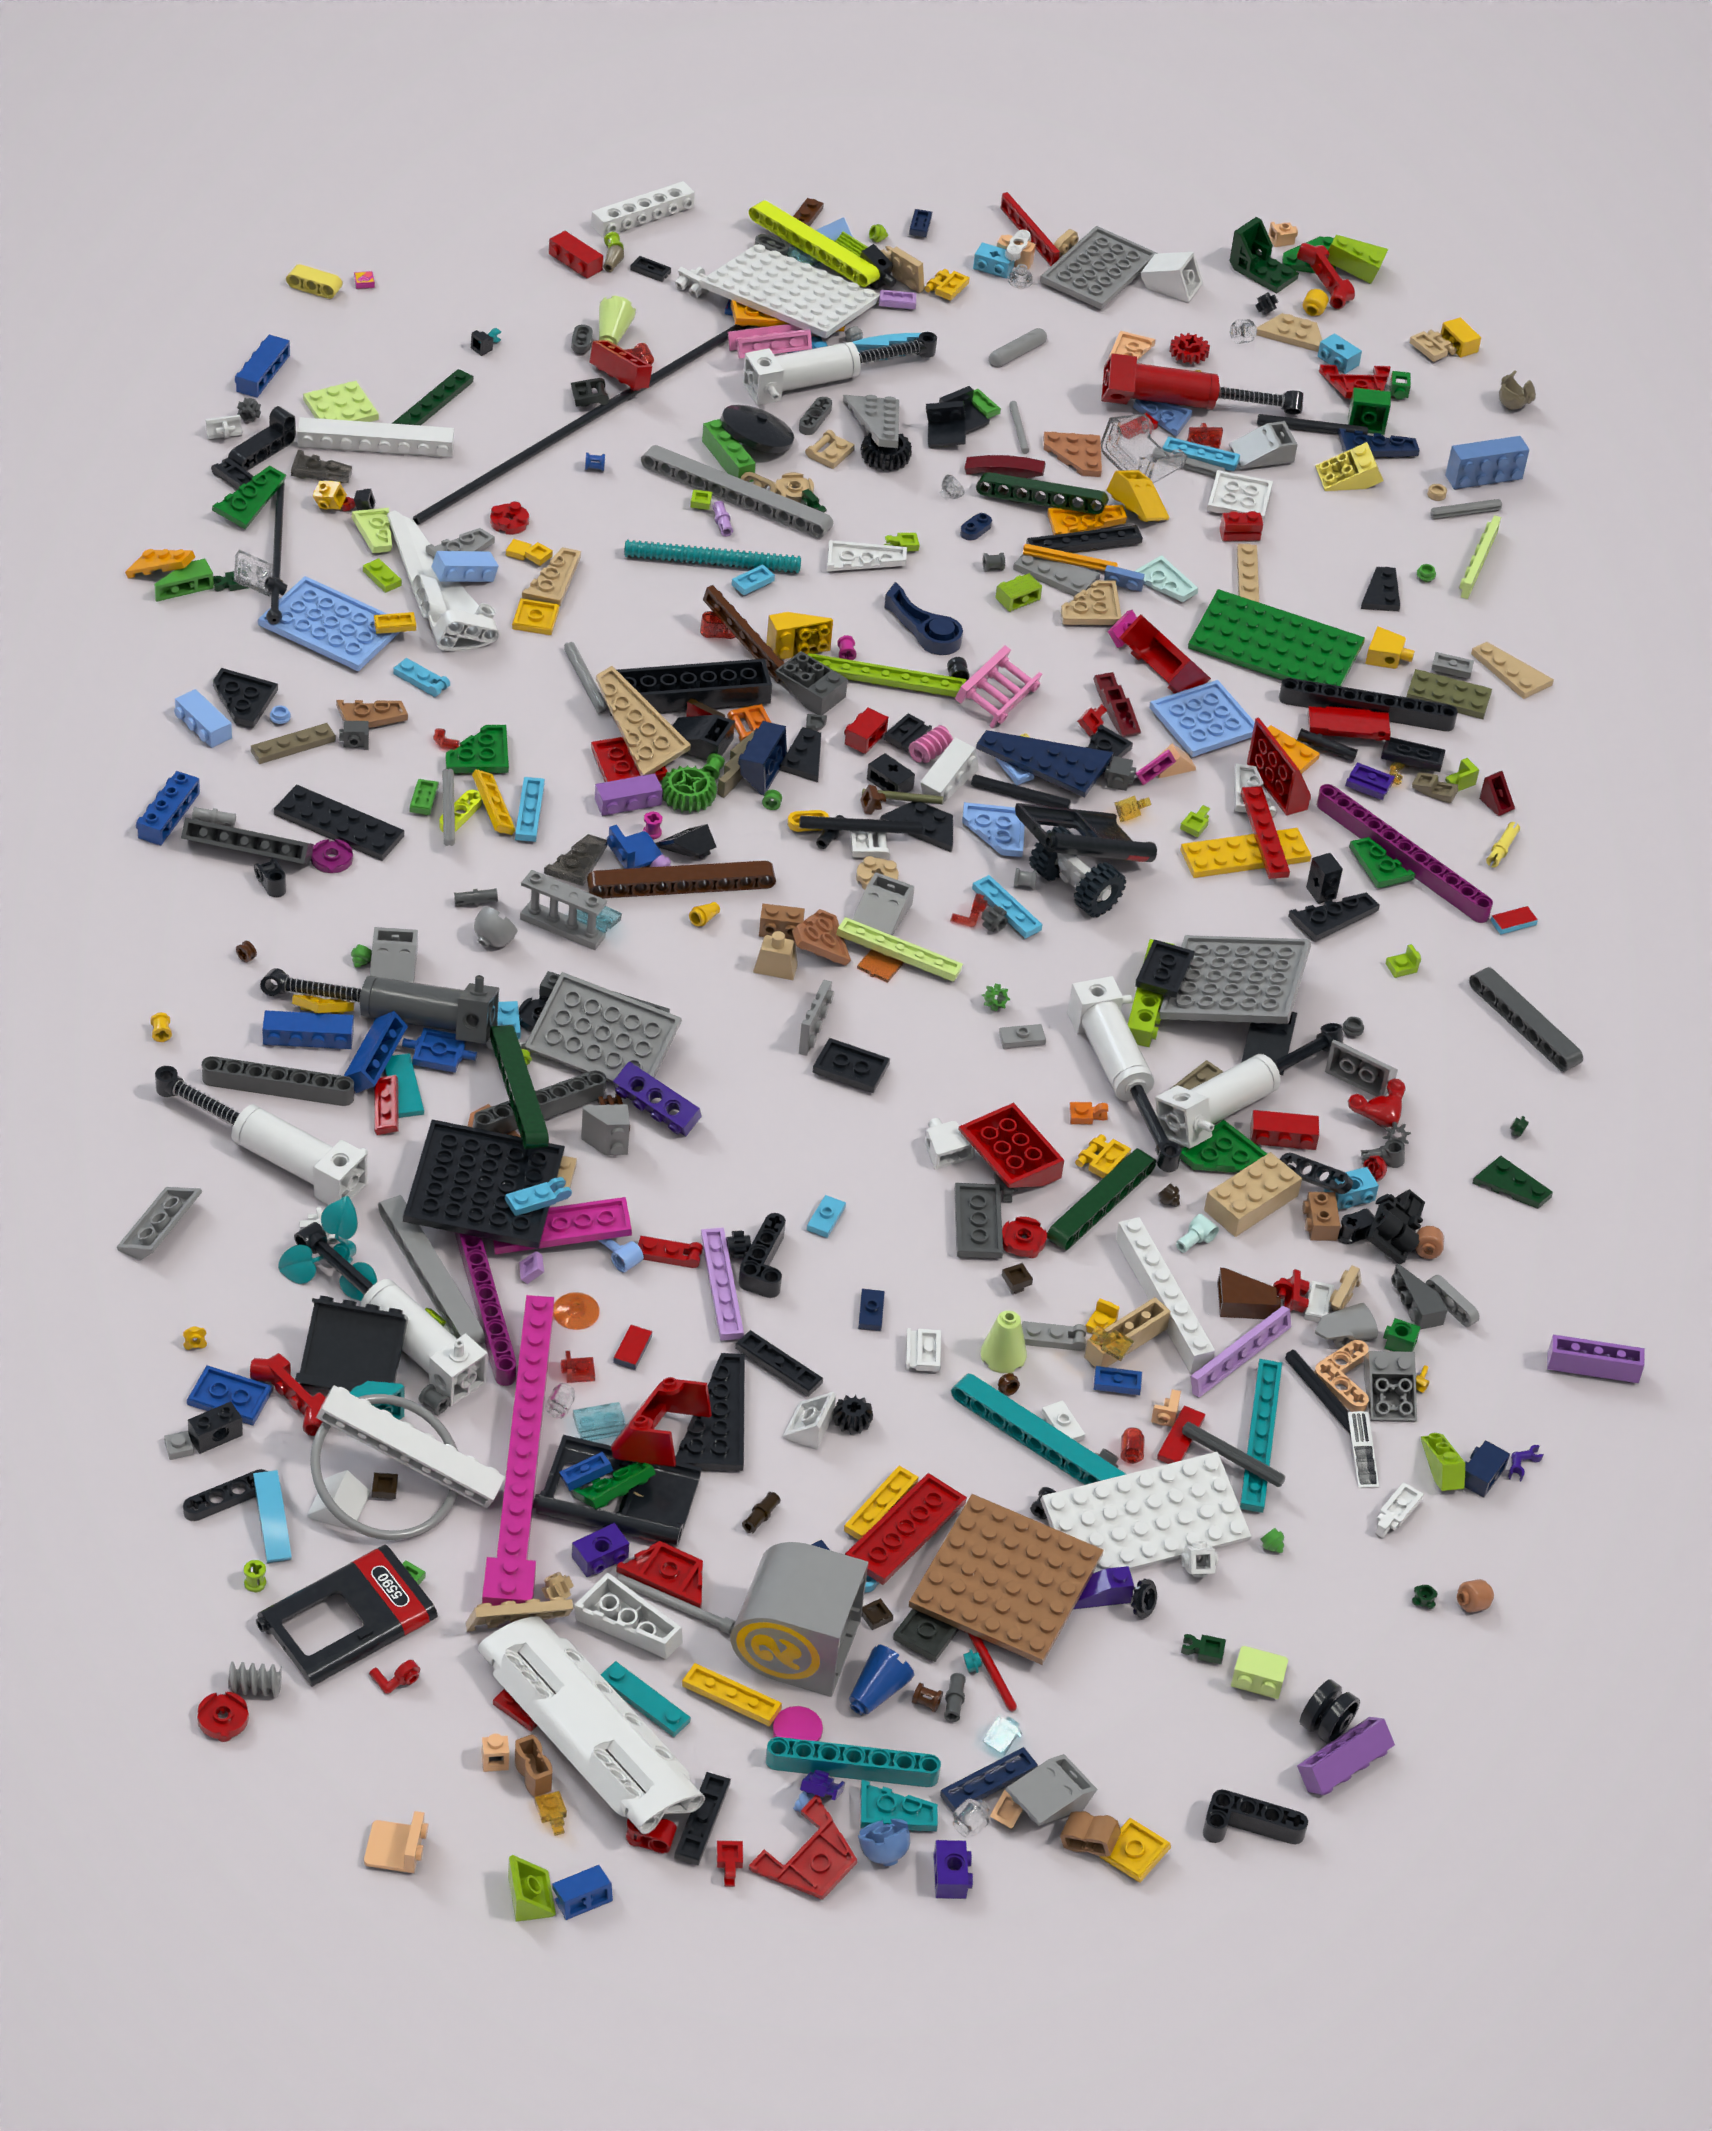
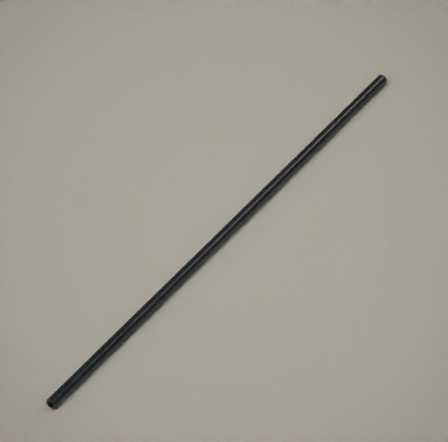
[413,324,752,525]

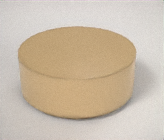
[1427,484,1447,501]

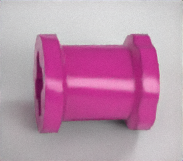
[837,635,857,660]
[643,811,663,840]

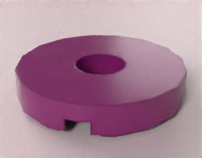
[311,839,353,873]

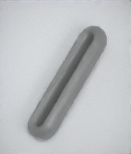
[989,328,1047,366]

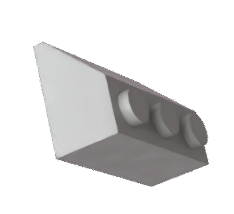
[1325,1040,1398,1097]

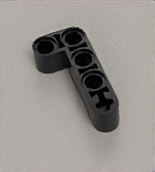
[228,406,296,471]
[738,1213,786,1298]
[1203,1789,1308,1845]

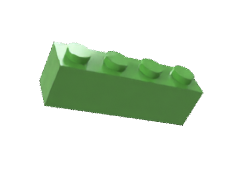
[702,419,756,483]

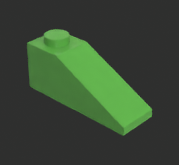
[154,558,214,602]

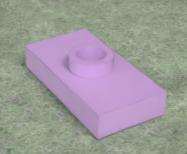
[879,290,916,309]

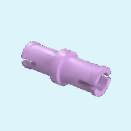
[712,501,733,537]

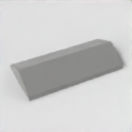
[117,1187,202,1260]

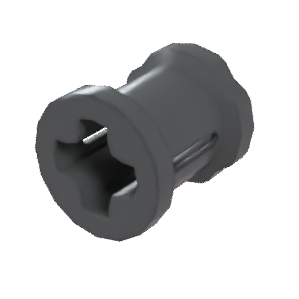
[982,552,1005,571]
[418,1384,450,1415]

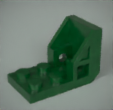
[1229,217,1299,294]

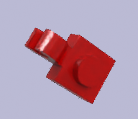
[1077,704,1107,736]
[716,1841,743,1887]

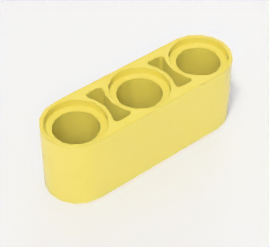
[286,264,343,299]

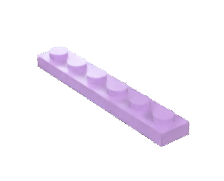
[701,1228,744,1341]
[1191,1306,1291,1397]

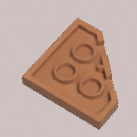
[1043,432,1102,477]
[792,909,851,966]

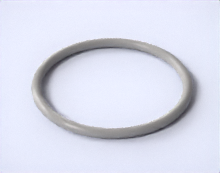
[310,1394,458,1540]

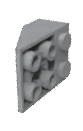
[1229,421,1298,469]
[852,872,915,936]
[370,927,418,982]
[1364,1351,1417,1421]
[1005,1754,1098,1826]

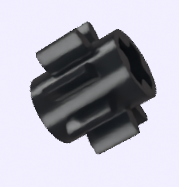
[1255,292,1279,315]
[726,1230,751,1259]

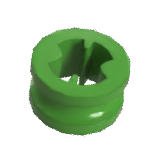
[762,789,782,810]

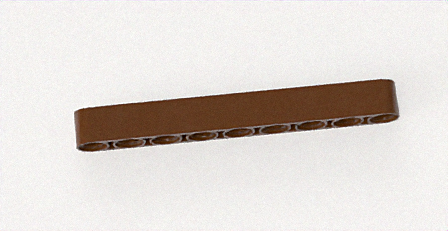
[587,861,776,899]

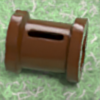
[912,1682,943,1712]

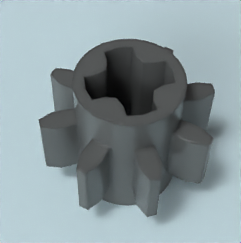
[237,397,261,422]
[981,905,1008,932]
[1382,1122,1411,1144]

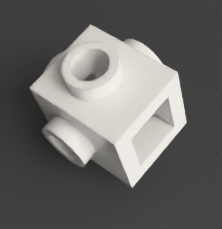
[1181,1541,1218,1577]

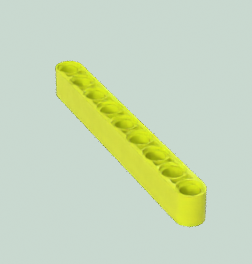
[748,200,880,287]

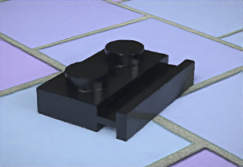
[884,713,932,753]

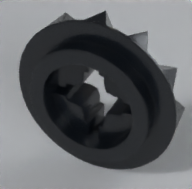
[1131,1578,1157,1618]

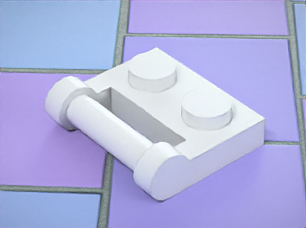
[850,831,890,860]

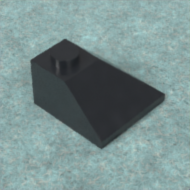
[655,824,717,858]

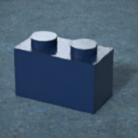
[1464,1440,1510,1498]

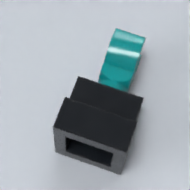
[471,328,502,356]

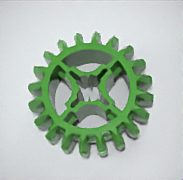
[661,765,717,813]

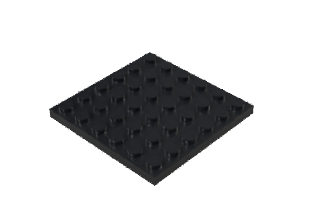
[403,1119,565,1249]

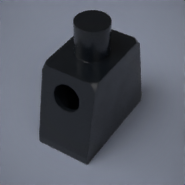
[860,244,897,289]

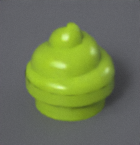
[869,224,888,243]

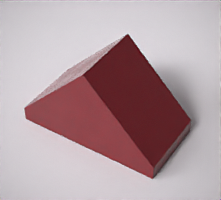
[1479,771,1515,816]

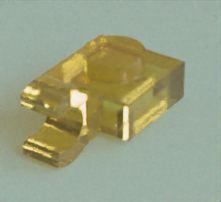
[1114,796,1151,822]
[1090,1326,1134,1361]
[535,1791,567,1836]

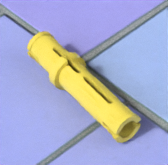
[1486,822,1520,868]

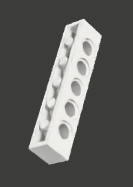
[591,181,695,237]

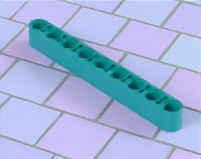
[951,1373,1126,1485]

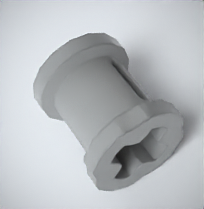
[1014,868,1037,889]

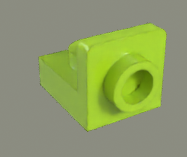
[1385,944,1421,978]

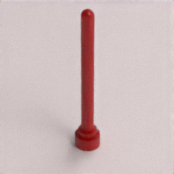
[960,1629,1017,1712]

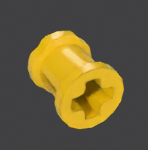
[150,1012,172,1042]

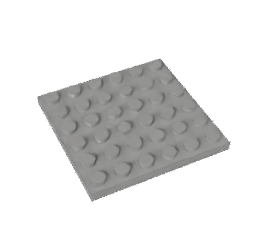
[1160,935,1311,1024]

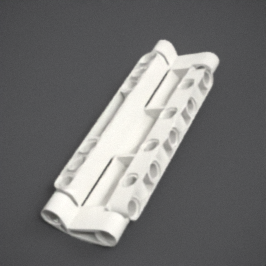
[478,1616,705,1834]

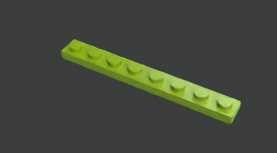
[808,653,966,697]

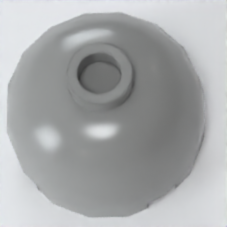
[474,906,518,948]

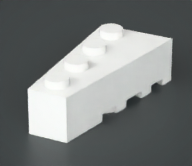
[574,1573,683,1659]

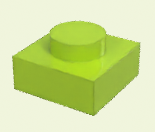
[690,489,712,510]

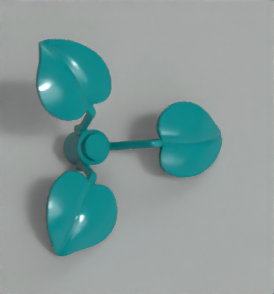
[278,1196,377,1301]

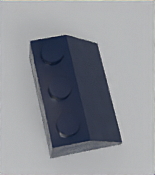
[738,721,787,795]

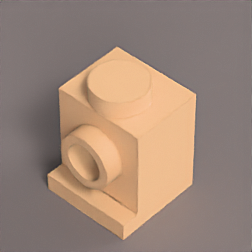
[1268,222,1298,247]
[481,1734,509,1772]

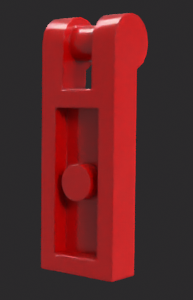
[638,1235,703,1268]

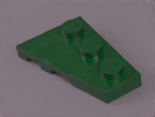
[1472,1156,1553,1209]

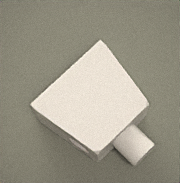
[925,1118,975,1170]

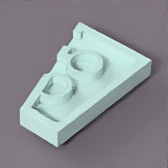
[1135,555,1198,602]

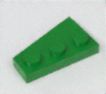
[571,1462,656,1509]

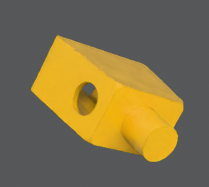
[1365,626,1415,669]

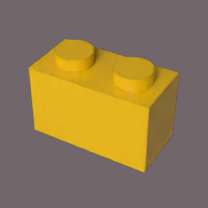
[1440,317,1481,358]

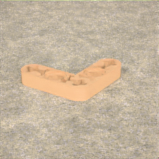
[1315,1340,1369,1412]

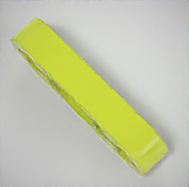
[439,790,482,832]

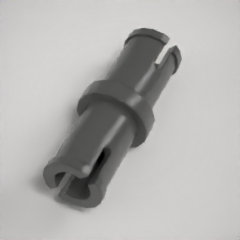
[454,888,498,906]
[944,1673,966,1722]

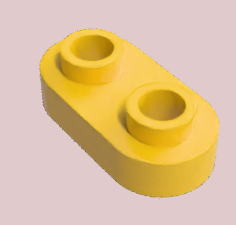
[787,810,829,832]

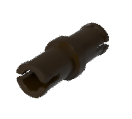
[742,1492,781,1533]

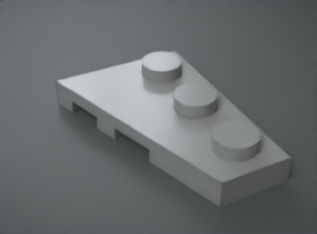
[426,528,495,557]

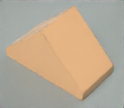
[1156,743,1196,778]

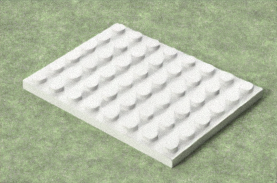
[699,244,880,338]

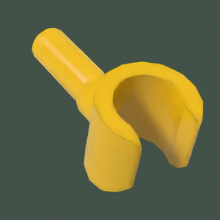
[1416,1365,1430,1393]

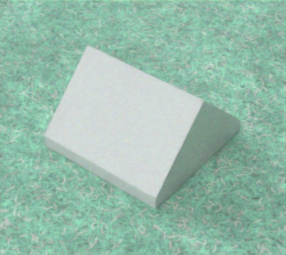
[783,1392,836,1450]
[307,1470,370,1530]

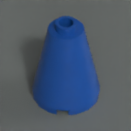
[849,1644,915,1715]

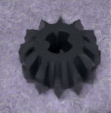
[833,1394,873,1435]

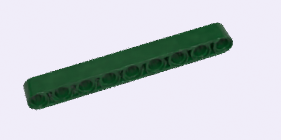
[490,1025,549,1150]

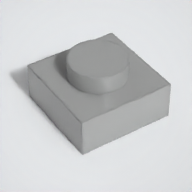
[164,1431,194,1460]

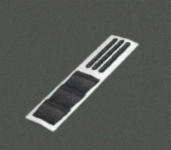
[1348,1411,1379,1488]

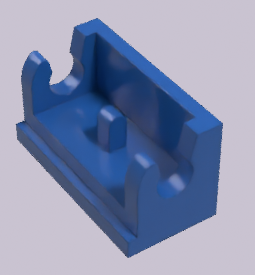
[552,1865,613,1920]

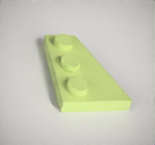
[351,508,392,553]

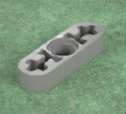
[1426,1275,1479,1327]

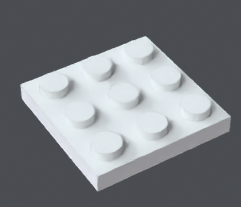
[1207,470,1273,521]

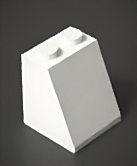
[1141,252,1203,302]

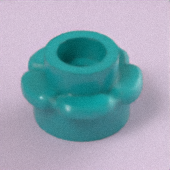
[963,1649,982,1673]

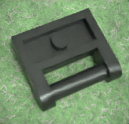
[571,378,609,407]

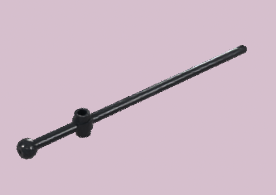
[264,481,288,624]

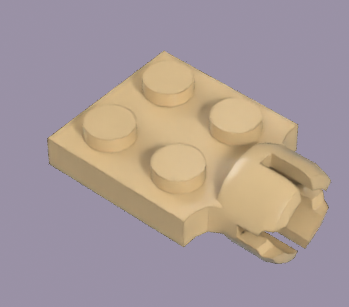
[880,246,924,294]

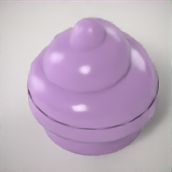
[650,854,671,867]

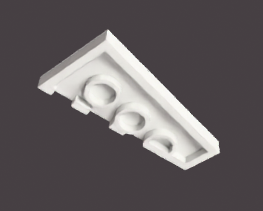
[827,540,907,571]

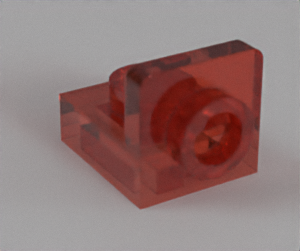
[561,1350,595,1383]

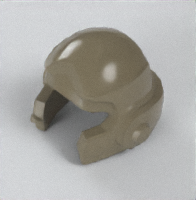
[1499,370,1536,410]

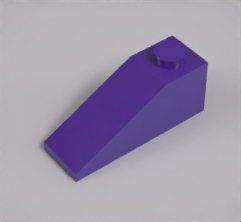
[1073,1566,1134,1610]

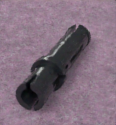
[1297,728,1358,762]

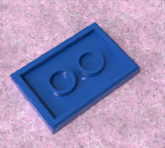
[187,1365,273,1426]

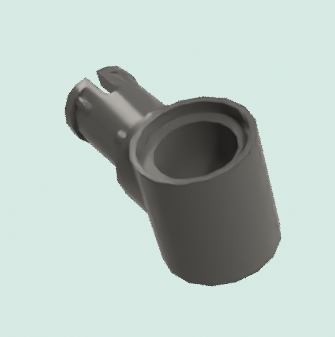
[1361,1139,1405,1168]

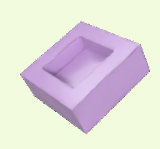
[519,1251,544,1284]

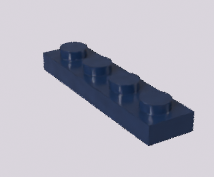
[940,1747,1038,1814]

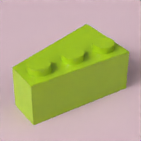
[1328,235,1388,284]

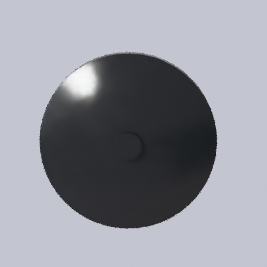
[720,405,794,453]

